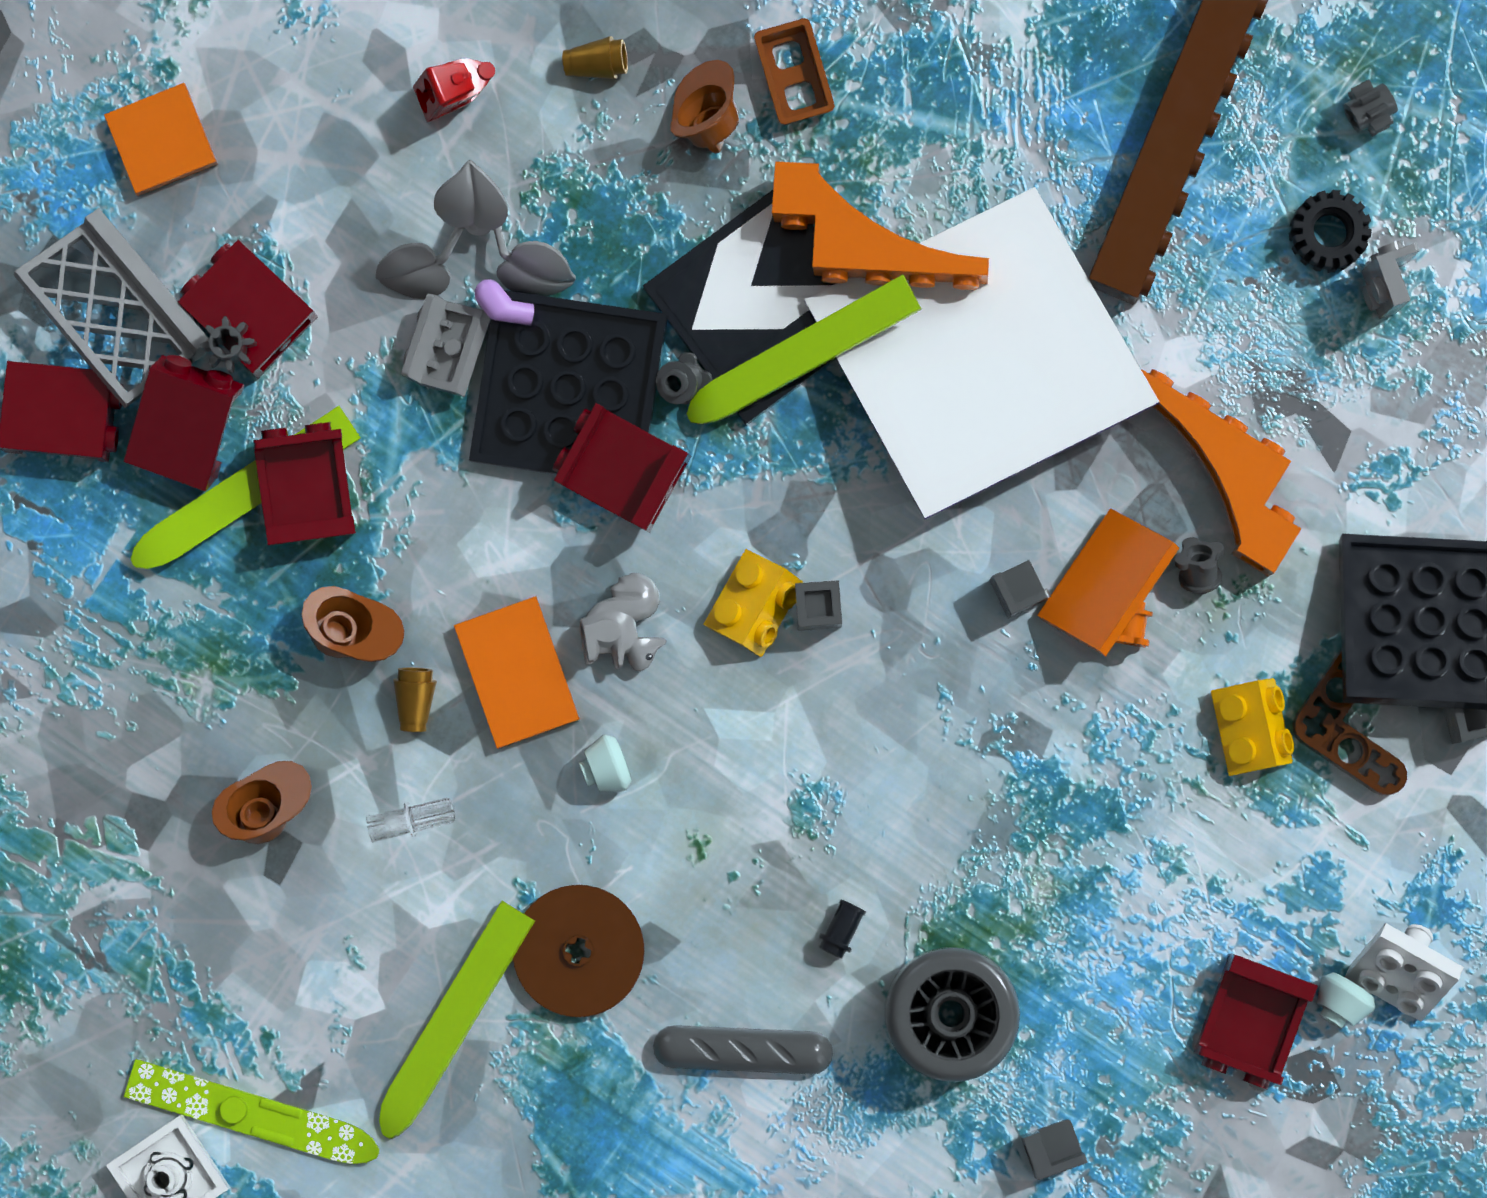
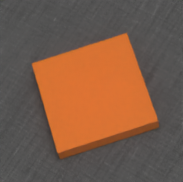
[104,83,218,196]

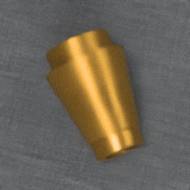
[562,36,628,79]
[393,667,437,732]

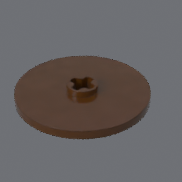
[513,885,644,1017]

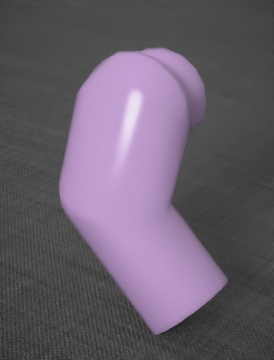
[474,279,534,325]

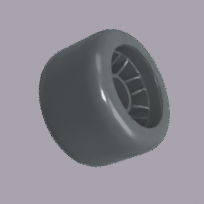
[884,947,1020,1082]

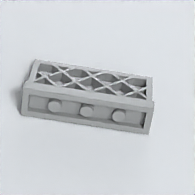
[14,208,209,408]

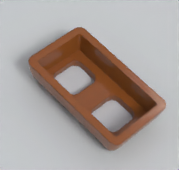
[754,18,835,125]

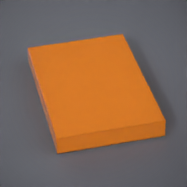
[1037,508,1179,657]
[454,596,580,749]

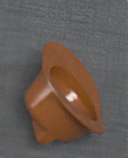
[670,60,739,154]
[301,586,405,662]
[212,761,312,844]

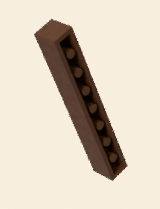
[1088,0,1268,305]

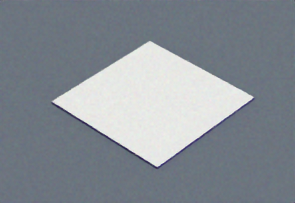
[804,187,1160,519]

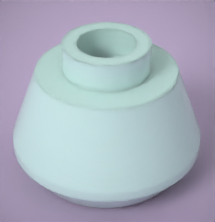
[579,734,632,791]
[1317,972,1375,1029]

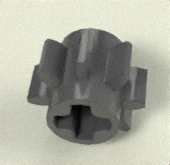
[1343,79,1398,137]
[200,316,257,373]

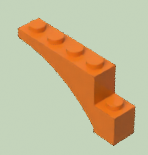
[772,161,989,290]
[1141,369,1302,577]

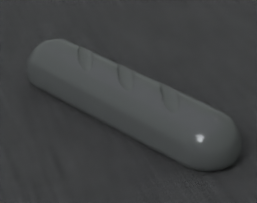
[653,1025,833,1075]

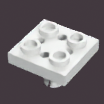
[1345,923,1464,1021]
[106,1115,231,1198]

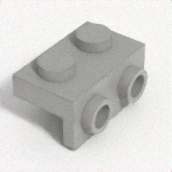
[1362,240,1420,319]
[401,293,490,397]

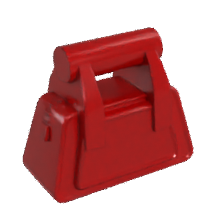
[413,58,495,122]

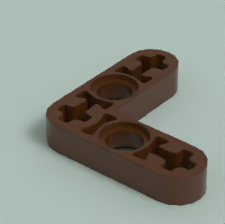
[1292,647,1407,795]

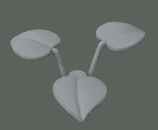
[376,160,576,299]

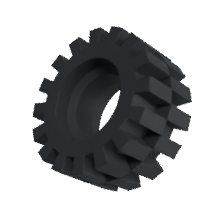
[1289,190,1372,273]

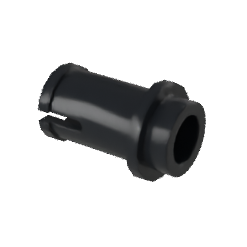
[819,899,866,959]

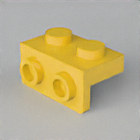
[703,549,803,657]
[1211,678,1294,776]

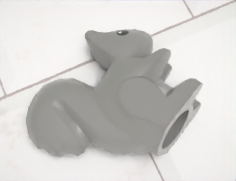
[580,573,666,671]

